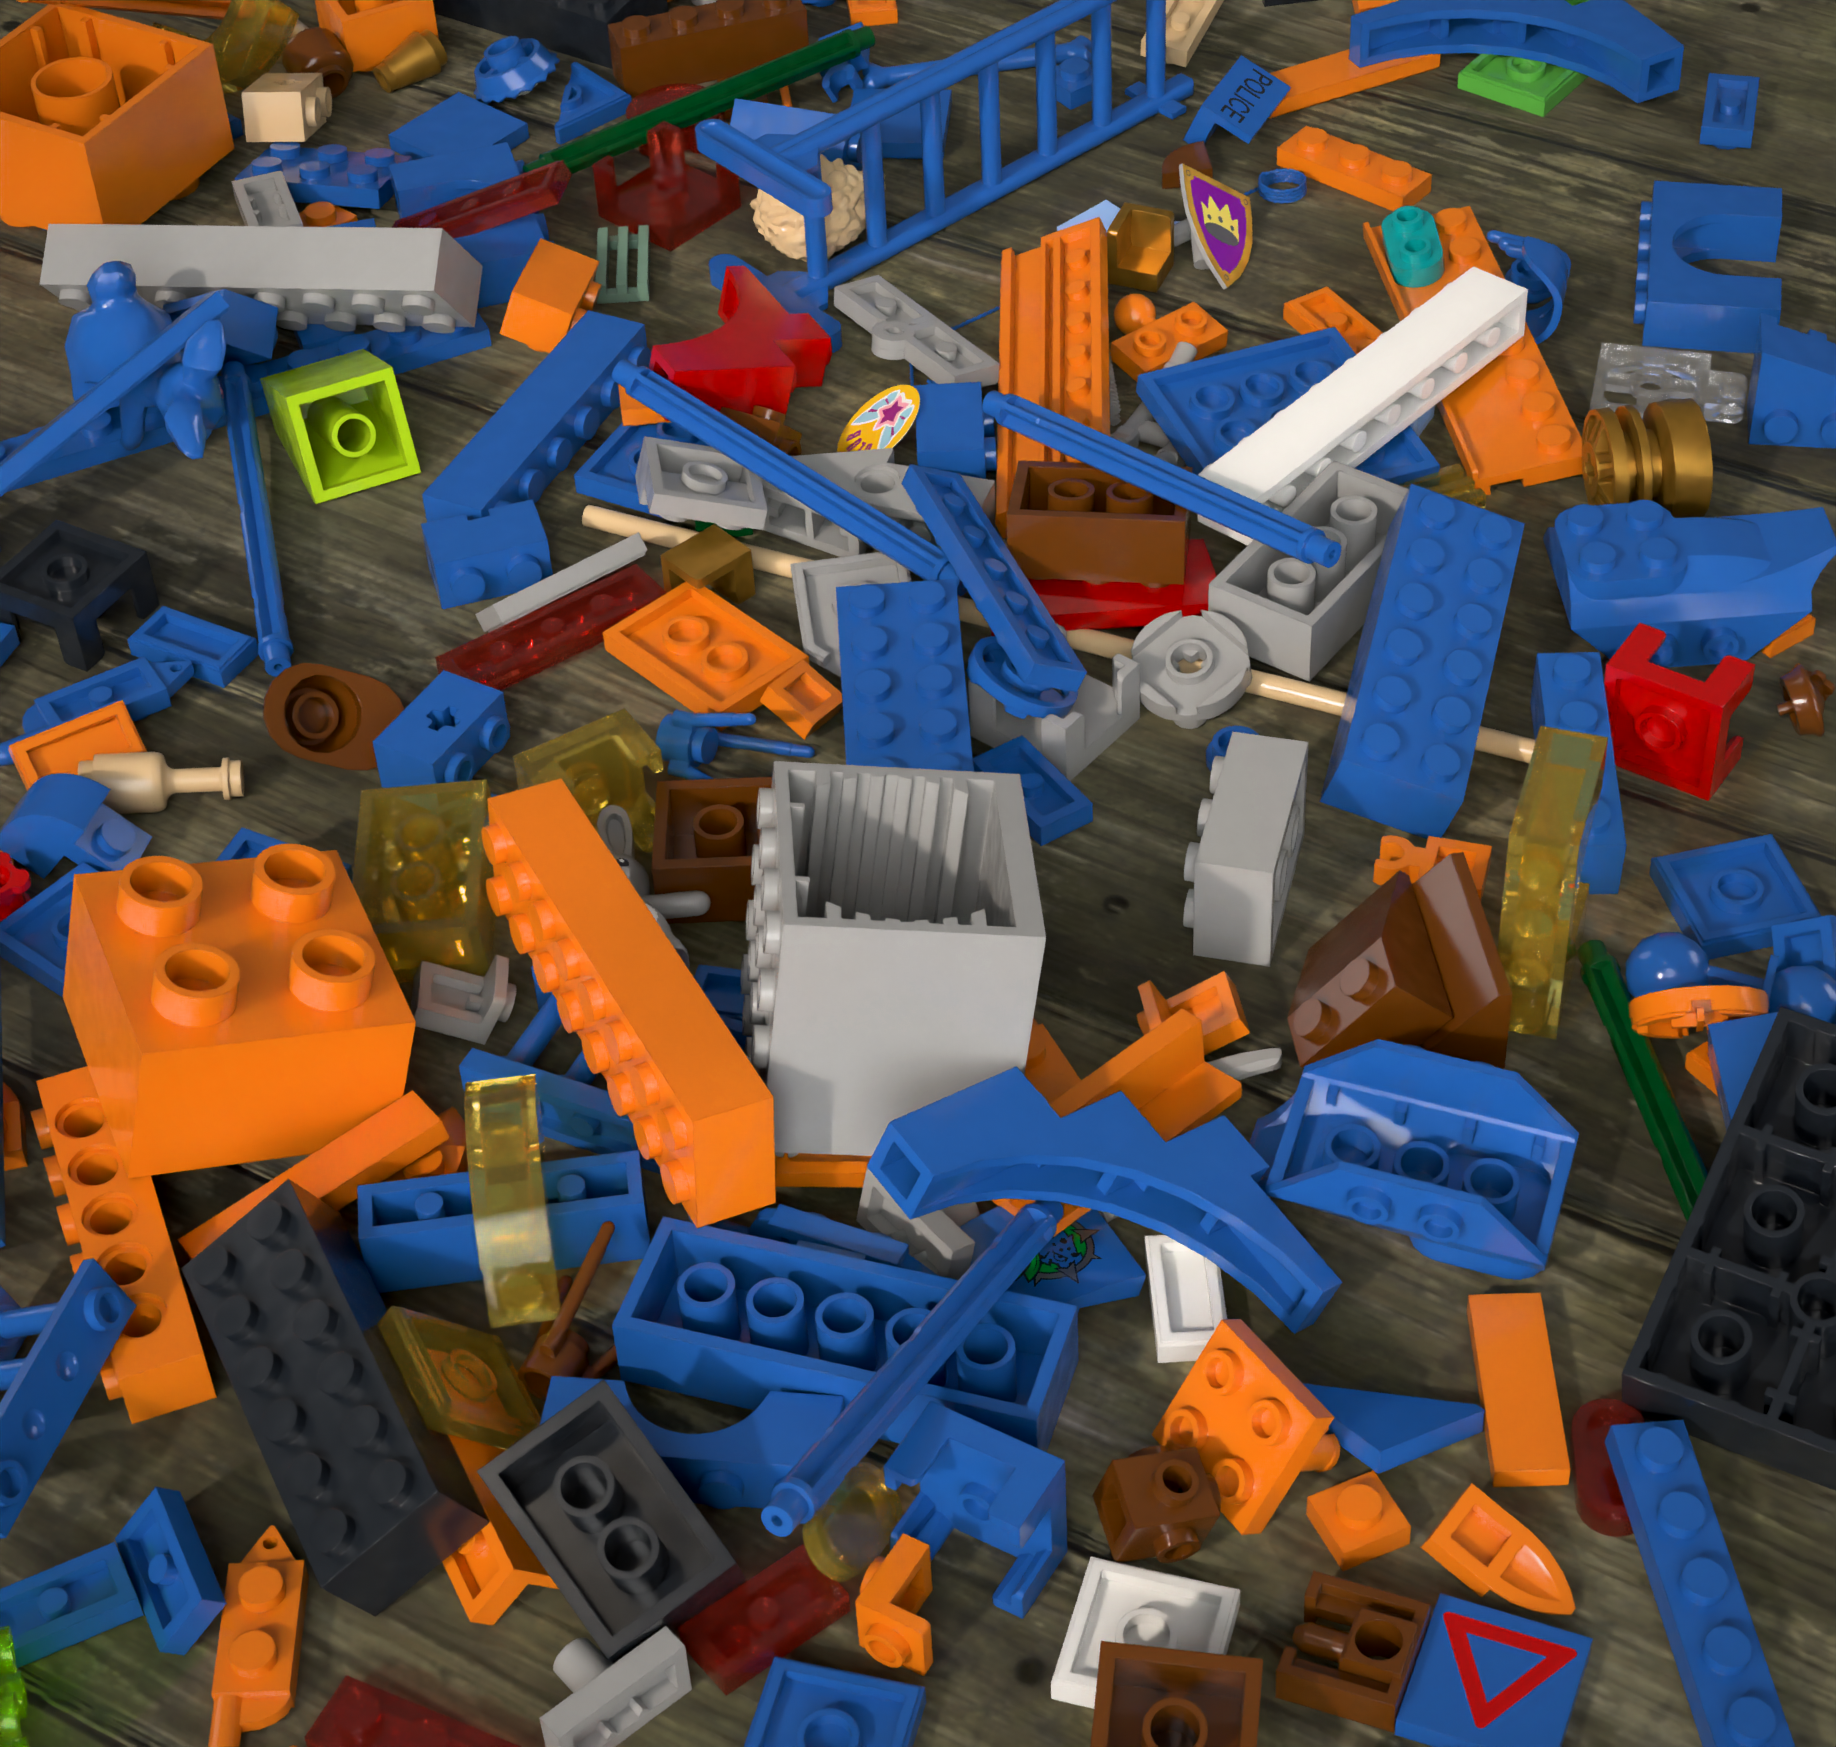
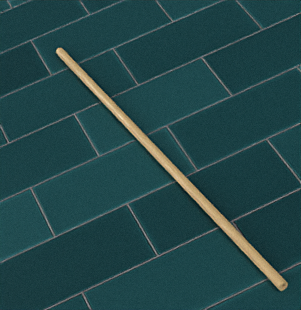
[582,505,1547,768]

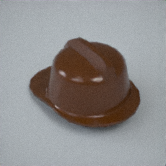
[263,663,404,771]

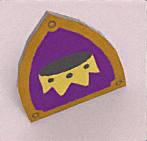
[1174,163,1252,290]

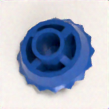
[473,36,560,104]

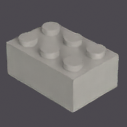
[1183,731,1308,967]

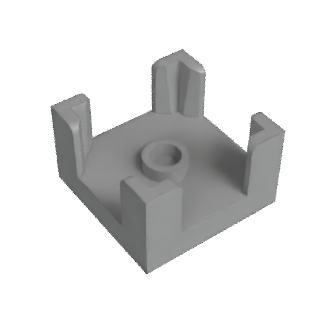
[968,624,1140,781]

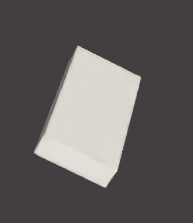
[1145,1235,1227,1363]

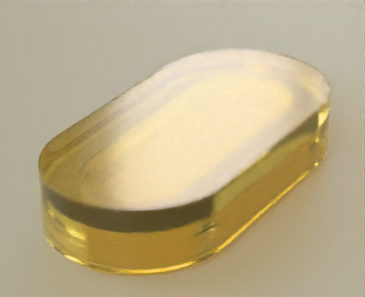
[803,1462,902,1582]

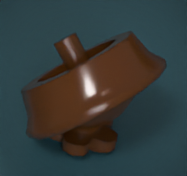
[1776,663,1836,737]

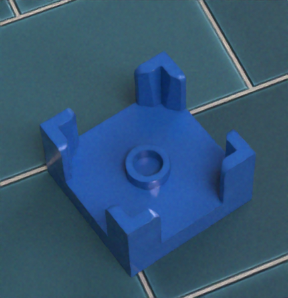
[883,1401,1067,1619]

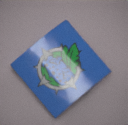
[960,1206,1146,1312]

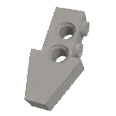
[761,448,996,557]

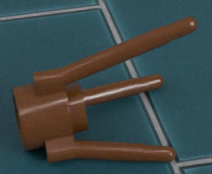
[518,1221,618,1401]

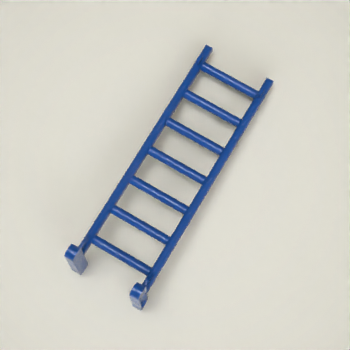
[695,0,1194,353]

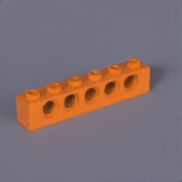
[30,1066,217,1424]

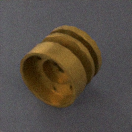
[1582,398,1713,518]

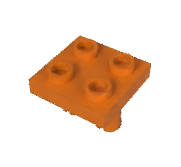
[1152,1319,1340,1535]

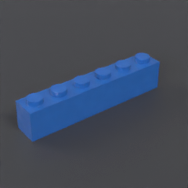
[422,310,651,522]

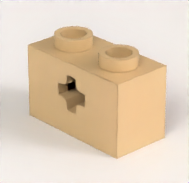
[241,73,332,142]

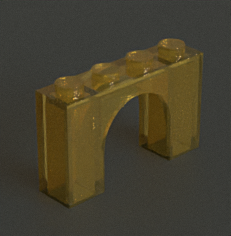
[1498,726,1609,1040]

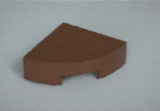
[1162,141,1213,189]

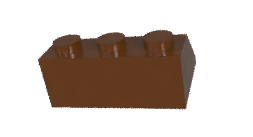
[1412,852,1513,1069]

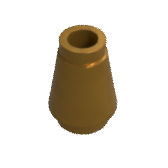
[373,29,448,93]

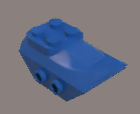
[1543,500,1836,668]
[1250,1039,1579,1280]

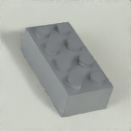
[1208,461,1408,682]

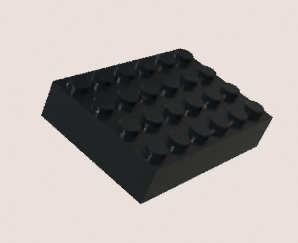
[1622,1007,1836,1491]

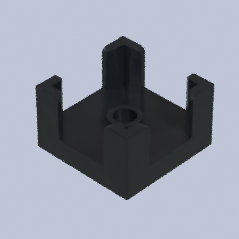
[0,520,160,672]

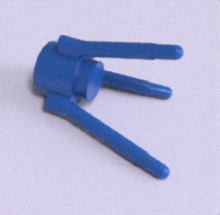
[656,709,815,780]

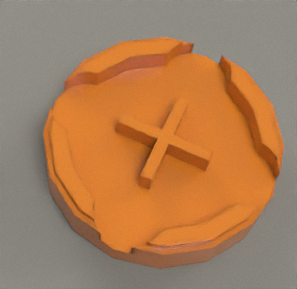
[1629,985,1769,1039]

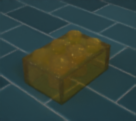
[352,779,495,983]

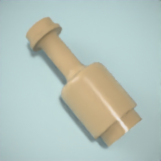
[78,751,245,814]

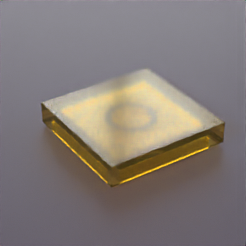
[377,1306,541,1450]

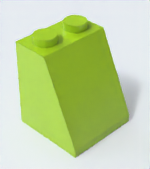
[260,349,421,504]

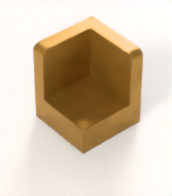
[1107,202,1174,293]
[660,524,756,605]

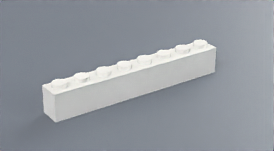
[1198,266,1528,546]

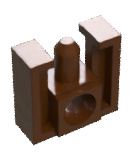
[1275,1571,1431,1733]

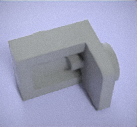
[411,955,516,1045]

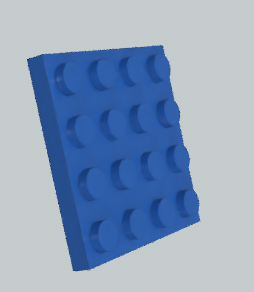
[1136,327,1440,489]

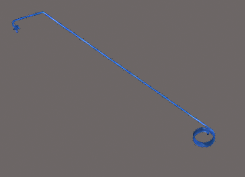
[909,168,1307,388]

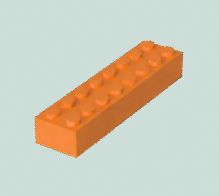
[481,778,776,1228]

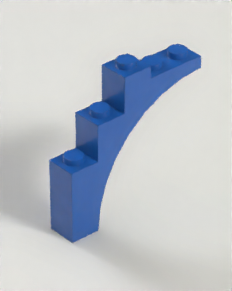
[1349,0,1684,103]
[867,1066,1342,1334]

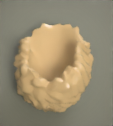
[750,154,886,262]

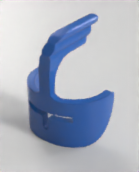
[1486,230,1571,344]

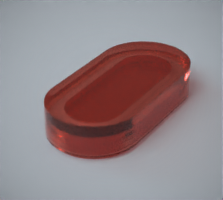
[1570,1398,1645,1537]

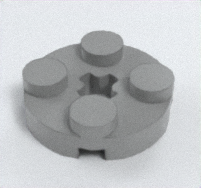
[1131,610,1252,729]

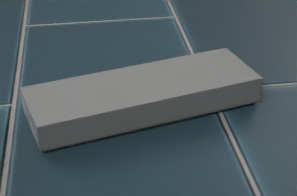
[475,532,648,633]

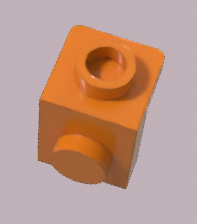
[1137,971,1250,1056]
[855,1533,933,1676]

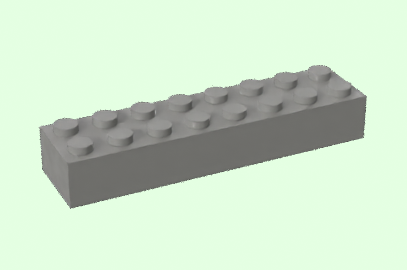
[39,224,483,333]

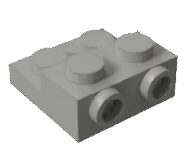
[635,436,768,530]

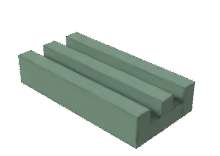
[595,225,651,304]

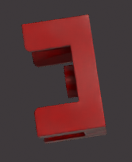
[1604,623,1756,801]

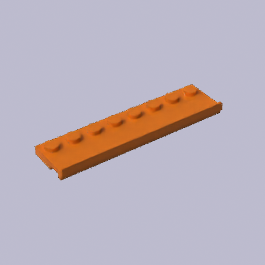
[1363,206,1583,497]
[995,217,1110,539]

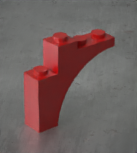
[649,266,832,421]

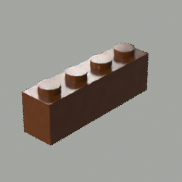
[608,0,809,98]

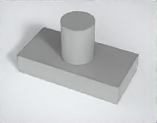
[231,170,303,227]
[856,1167,980,1280]
[539,1626,692,1747]

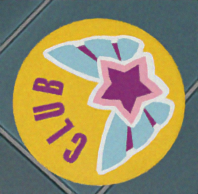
[837,385,920,452]

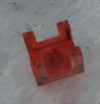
[592,121,741,252]

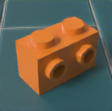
[499,238,602,353]

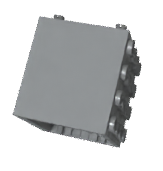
[740,761,1046,1158]

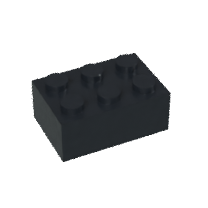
[477,1379,747,1665]

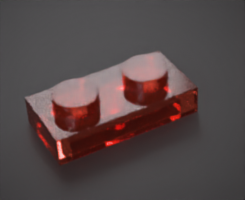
[678,1544,851,1696]

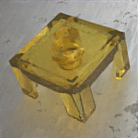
[513,708,663,852]

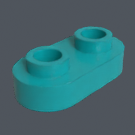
[1381,206,1444,288]

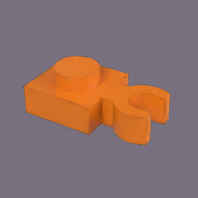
[1373,835,1492,901]

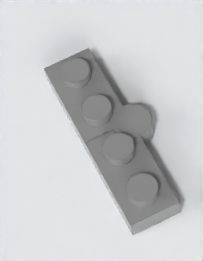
[834,275,1000,388]

